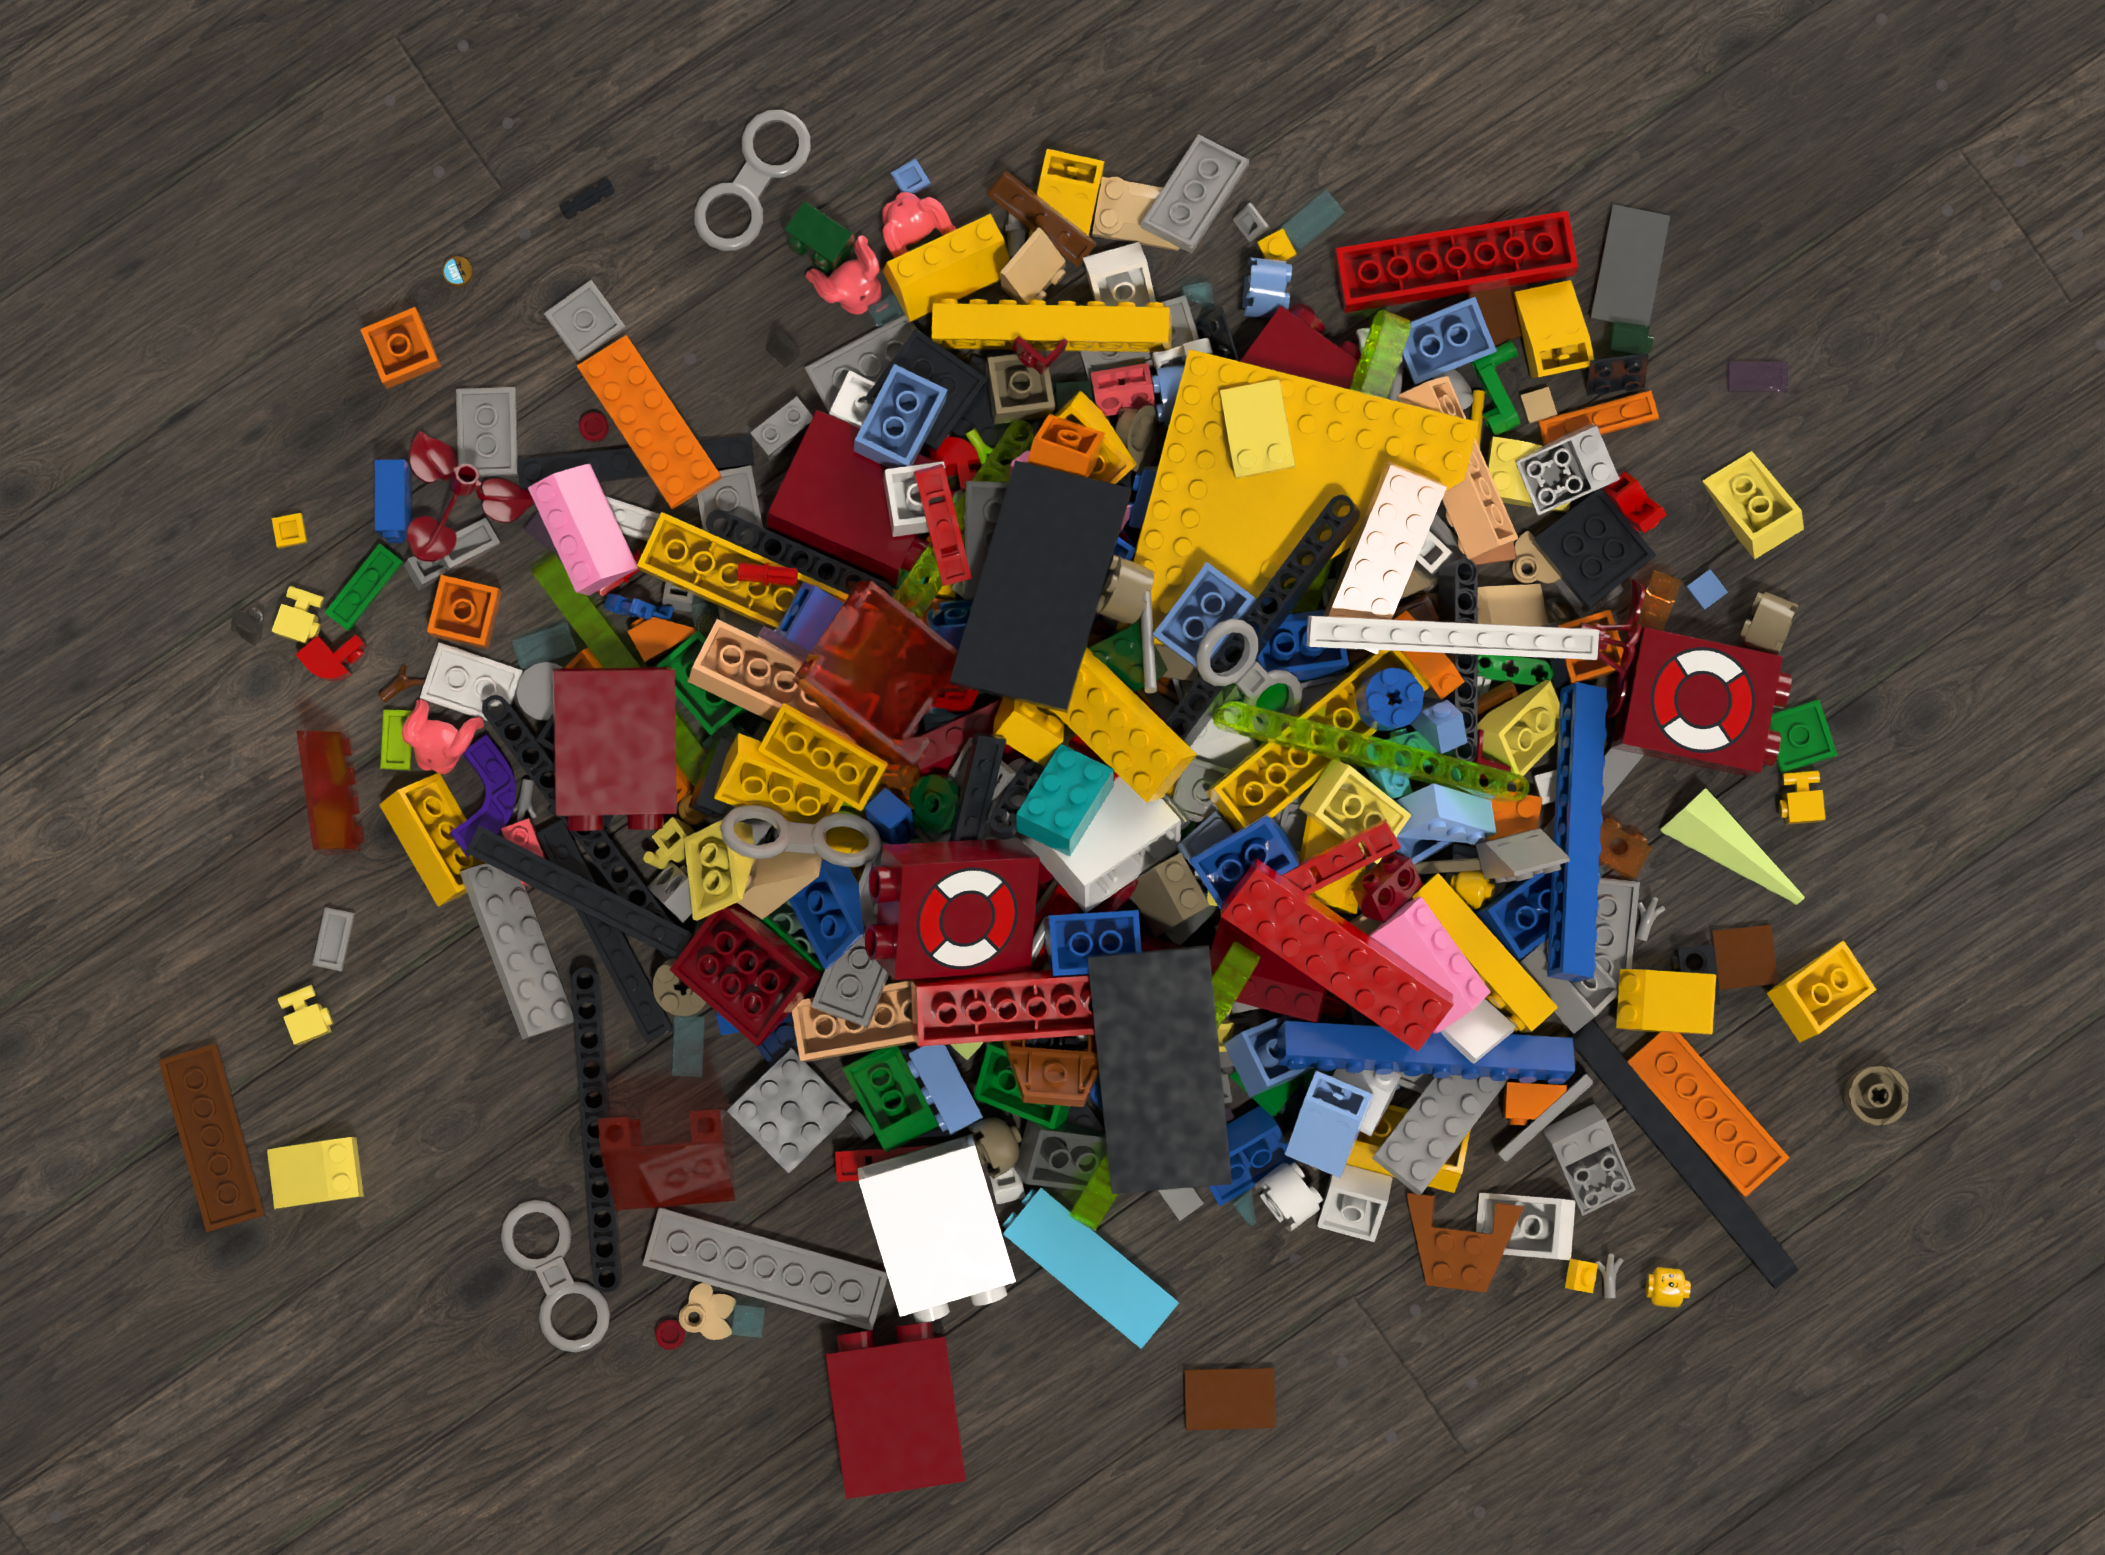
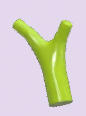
[965,428,1000,475]

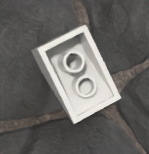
[1476,1193,1575,1260]

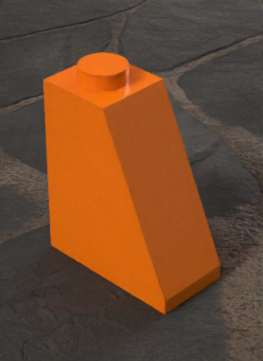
[1394,610,1465,700]

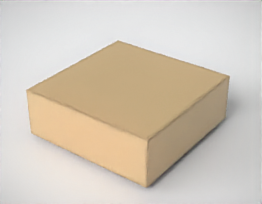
[1520,387,1557,425]

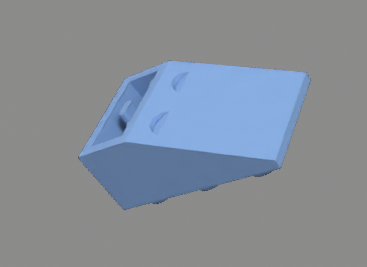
[1285,1071,1375,1178]

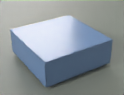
[891,158,931,195]
[1686,569,1728,611]

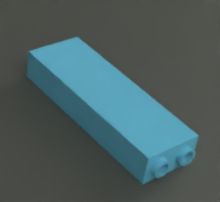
[1002,1188,1179,1349]

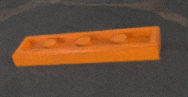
[1537,390,1659,445]

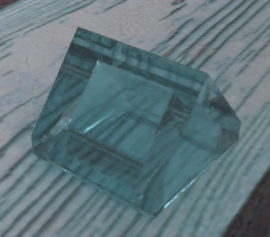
[867,293,904,328]

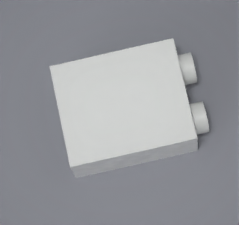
[1005,726,1181,913]
[857,1134,1016,1323]

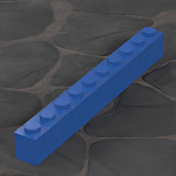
[1547,682,1608,982]
[1277,1021,1575,1085]

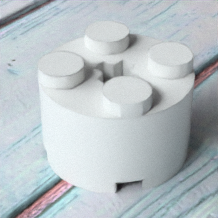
[1255,1162,1323,1232]

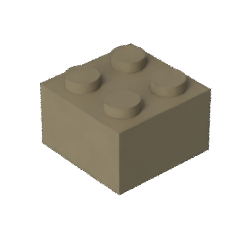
[985,351,1055,424]

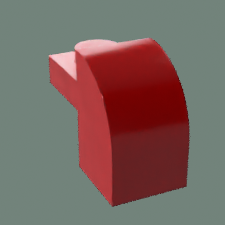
[929,437,982,500]
[1602,471,1667,533]
[295,635,367,682]

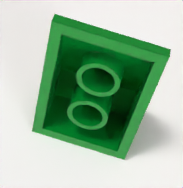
[842,1046,939,1153]

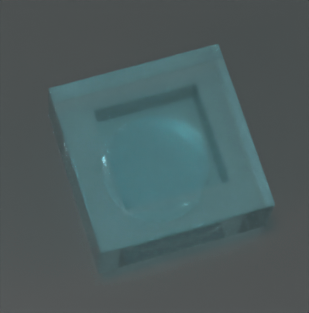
[732,1305,765,1338]

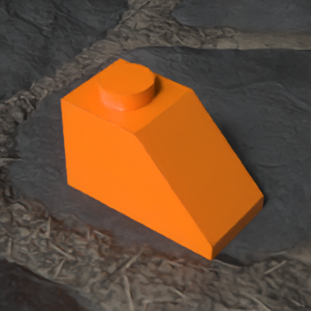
[628,617,696,665]
[1503,1082,1567,1125]

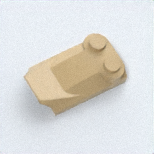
[1092,177,1180,251]

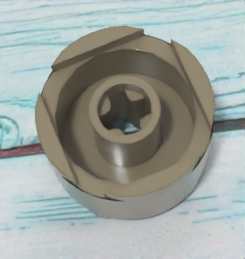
[1097,555,1154,624]
[1739,591,1799,655]
[653,958,709,1017]
[1843,1066,1909,1126]

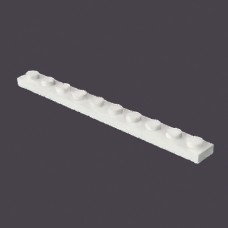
[1306,616,1599,660]

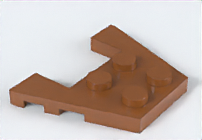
[1002,1034,1099,1107]
[1407,1192,1524,1292]

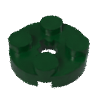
[910,774,961,834]

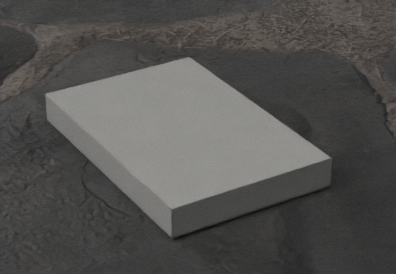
[456,387,518,477]

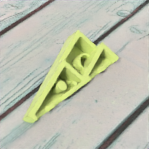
[1660,788,1805,905]

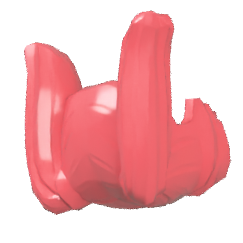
[882,192,957,258]
[805,235,882,315]
[402,699,484,774]

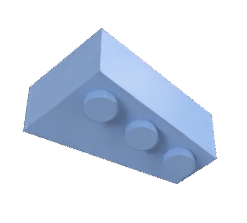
[1395,783,1496,845]

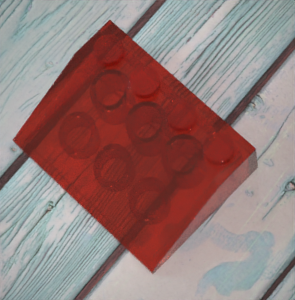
[296,730,365,856]

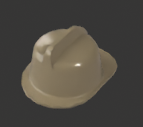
[1115,405,1157,473]

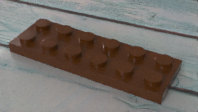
[158,1043,266,1232]

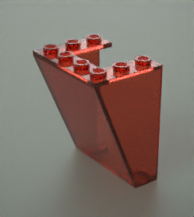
[792,581,968,766]
[598,1109,736,1211]

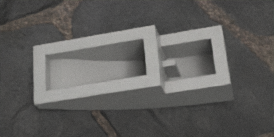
[404,518,500,591]

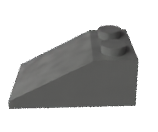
[1014,1120,1110,1193]

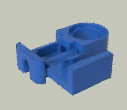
[603,593,674,621]

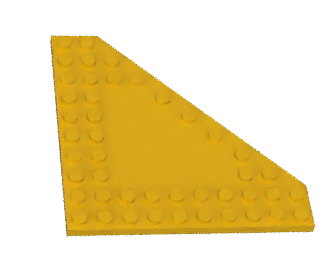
[1116,349,1479,647]

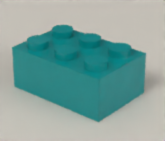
[1016,744,1114,857]

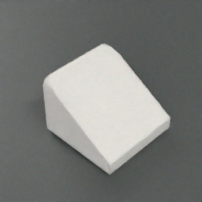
[988,1165,1025,1204]

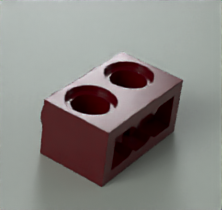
[1351,853,1423,923]

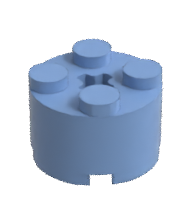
[1242,257,1292,319]
[1151,364,1185,427]

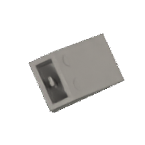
[1515,423,1620,515]
[1476,829,1570,883]
[1541,1104,1636,1216]

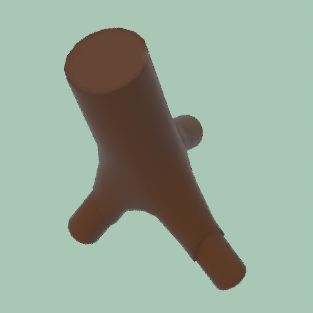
[378,665,425,703]

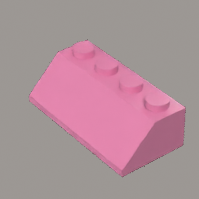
[528,464,639,596]
[1368,897,1490,1034]

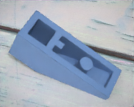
[1410,697,1467,754]

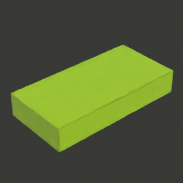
[380,710,412,771]

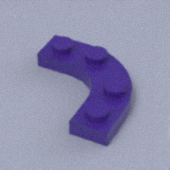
[450,734,516,858]

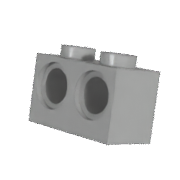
[750,397,813,461]
[647,862,692,922]

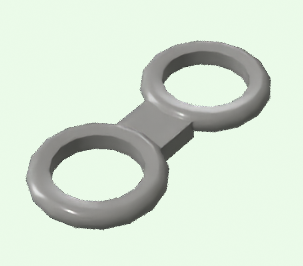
[694,110,811,251]
[1196,619,1302,736]
[720,805,881,867]
[501,1200,610,1353]

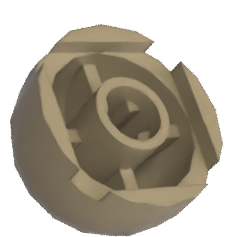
[967,1117,1022,1179]

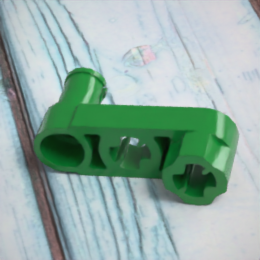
[1470,340,1521,437]
[1478,654,1553,688]

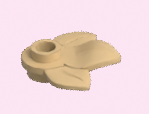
[1512,531,1561,584]
[679,1283,736,1340]

